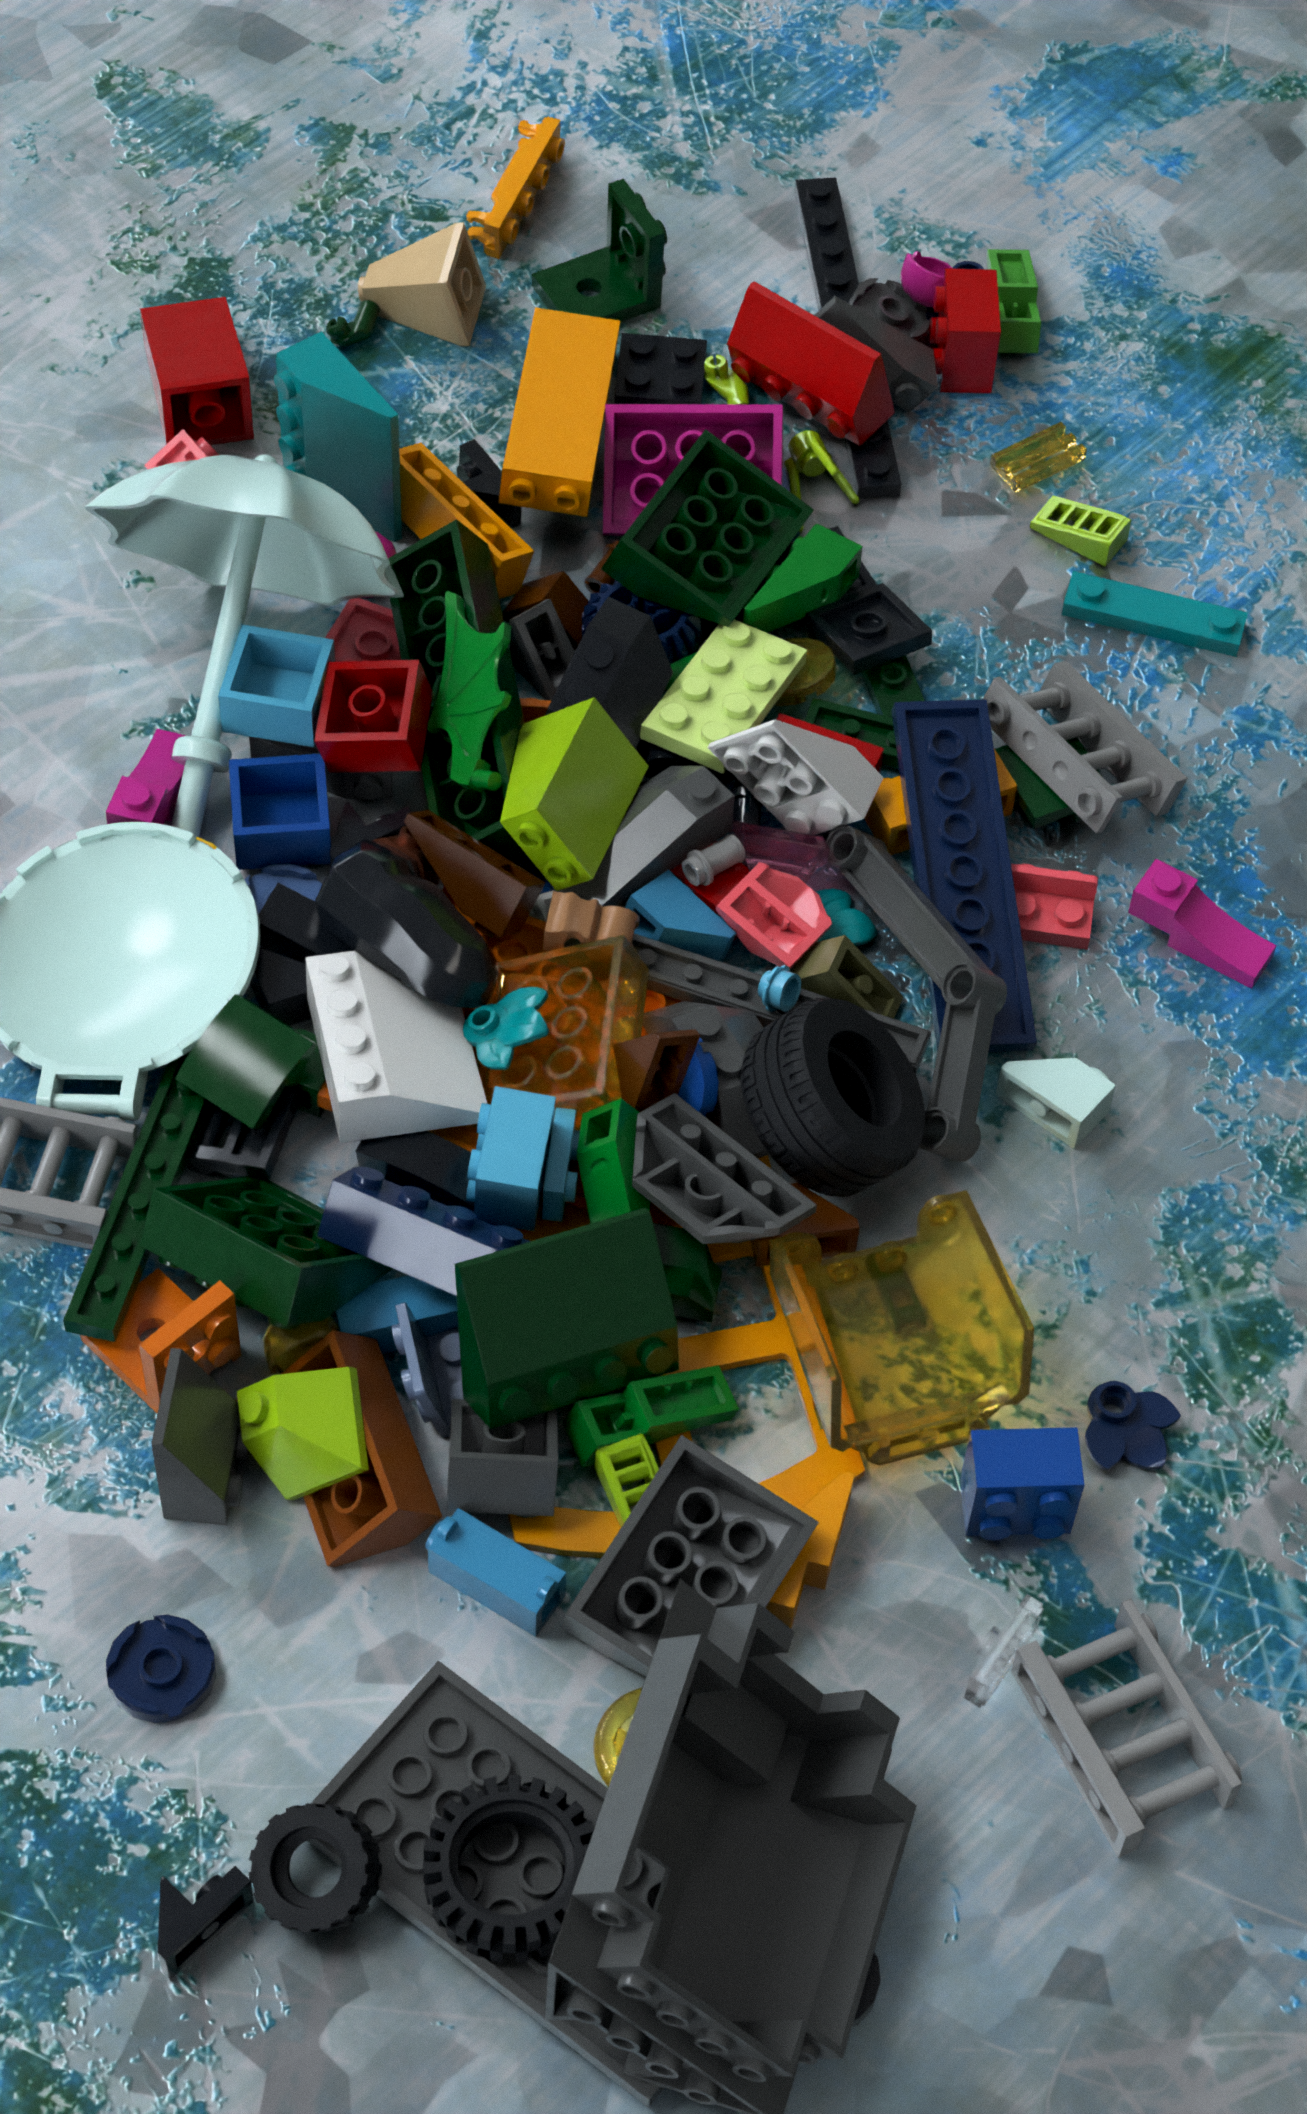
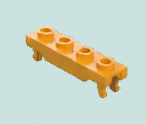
[466,116,565,259]

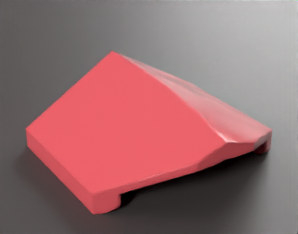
[716,862,832,969]

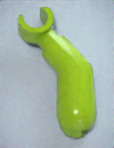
[704,354,749,404]

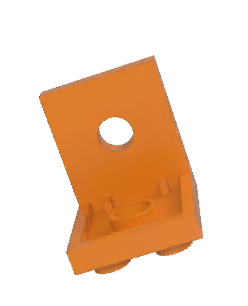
[80,1268,241,1414]

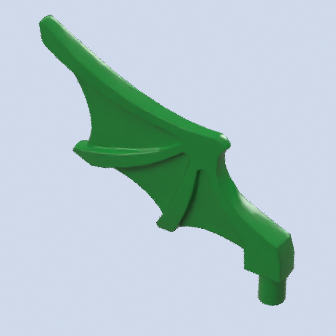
[427,591,512,792]

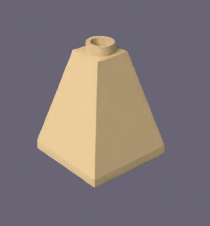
[358,222,486,346]

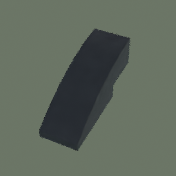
[355,1131,497,1226]

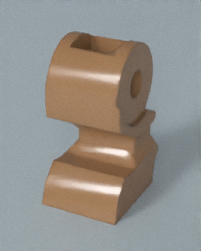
[543,891,640,960]

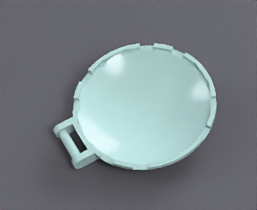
[0,822,261,1120]

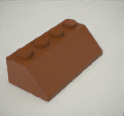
[281,1330,443,1567]

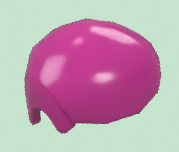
[900,251,952,307]

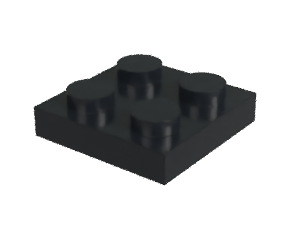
[614,333,707,404]
[806,583,932,675]

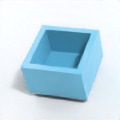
[218,624,335,747]
[466,1086,556,1231]

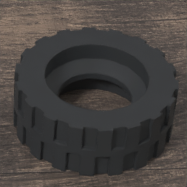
[248,1803,382,1932]

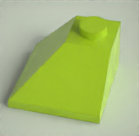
[237,1367,369,1501]

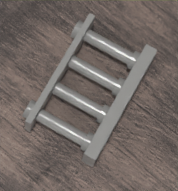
[983,661,1188,834]
[0,1097,137,1250]
[1011,1598,1242,1858]

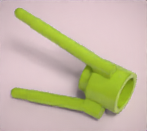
[784,430,860,533]

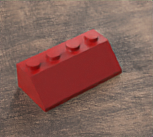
[727,281,895,446]

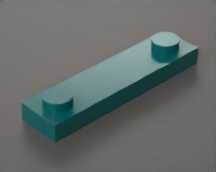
[1061,571,1248,657]

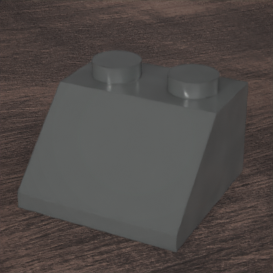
[447,1399,558,1518]

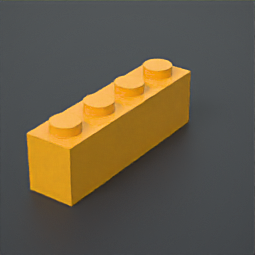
[399,443,534,599]

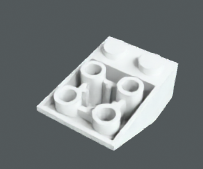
[708,719,884,840]

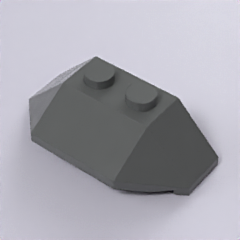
[639,1001,770,1158]
[632,1093,817,1244]

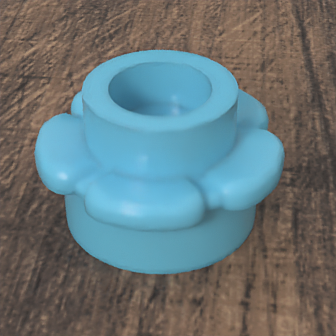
[758,965,801,1012]

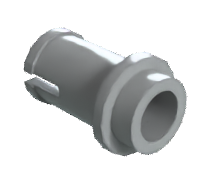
[682,834,746,886]

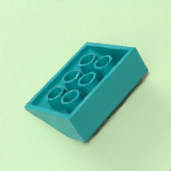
[274,331,402,542]

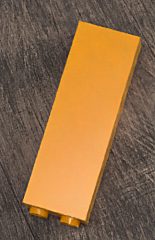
[499,307,620,517]

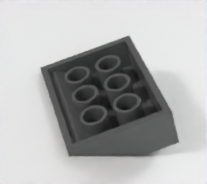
[561,1435,819,1676]

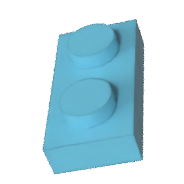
[542,1107,580,1222]

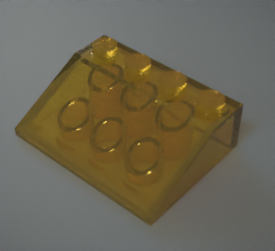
[471,934,649,1130]

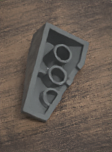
[554,766,735,907]

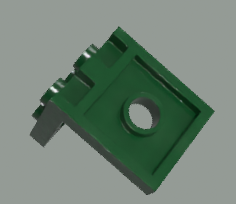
[532,178,667,323]

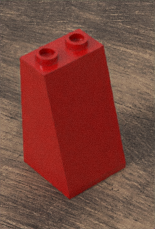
[140,297,254,445]

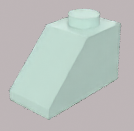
[995,1058,1116,1149]

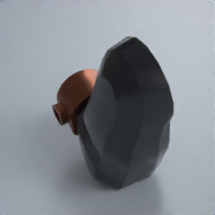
[315,826,499,1008]

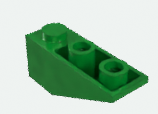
[740,523,863,633]
[576,1098,651,1224]

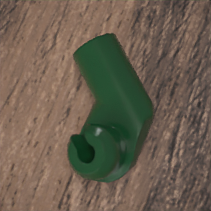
[326,300,380,348]

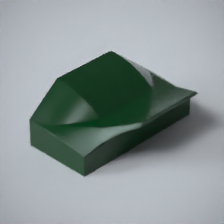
[653,1223,722,1322]

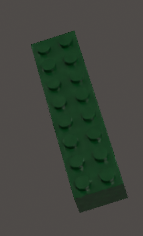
[388,519,526,862]

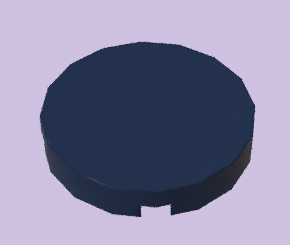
[106,1614,216,1723]

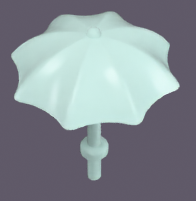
[84,454,404,837]

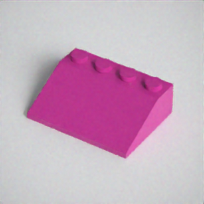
[603,404,784,536]

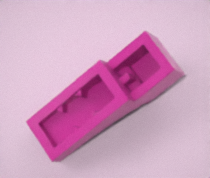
[106,728,187,824]
[1128,859,1277,989]

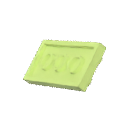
[640,619,807,774]

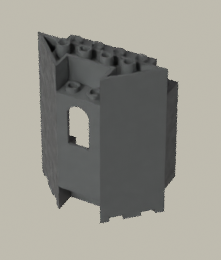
[545,1579,917,2114]

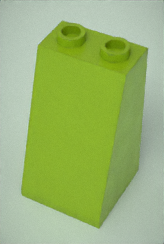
[500,697,649,891]

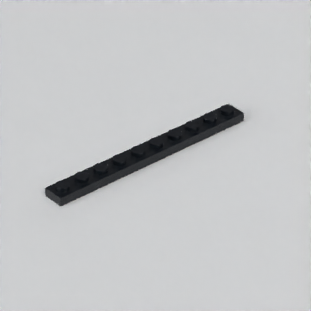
[794,177,902,499]

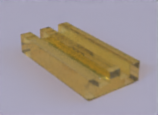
[990,422,1087,493]

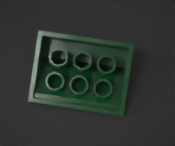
[601,429,814,627]
[140,1176,393,1330]
[455,1207,679,1429]

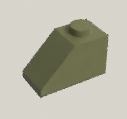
[791,935,904,1019]

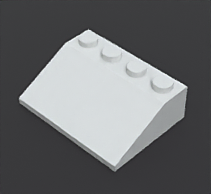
[305,951,487,1143]

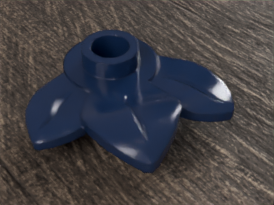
[1084,1381,1181,1471]

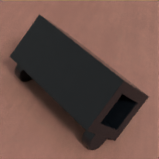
[259,883,355,964]

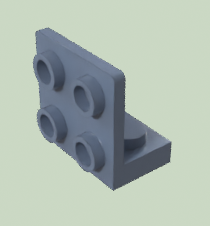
[391,1302,464,1438]

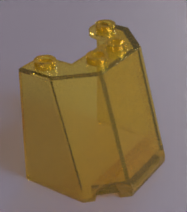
[770,1190,1034,1466]

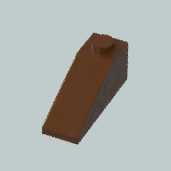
[404,810,545,938]

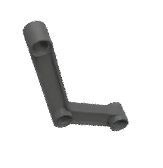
[824,825,1007,1162]

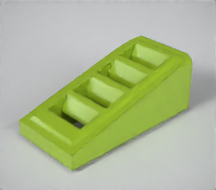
[1029,495,1132,567]
[594,1434,659,1527]

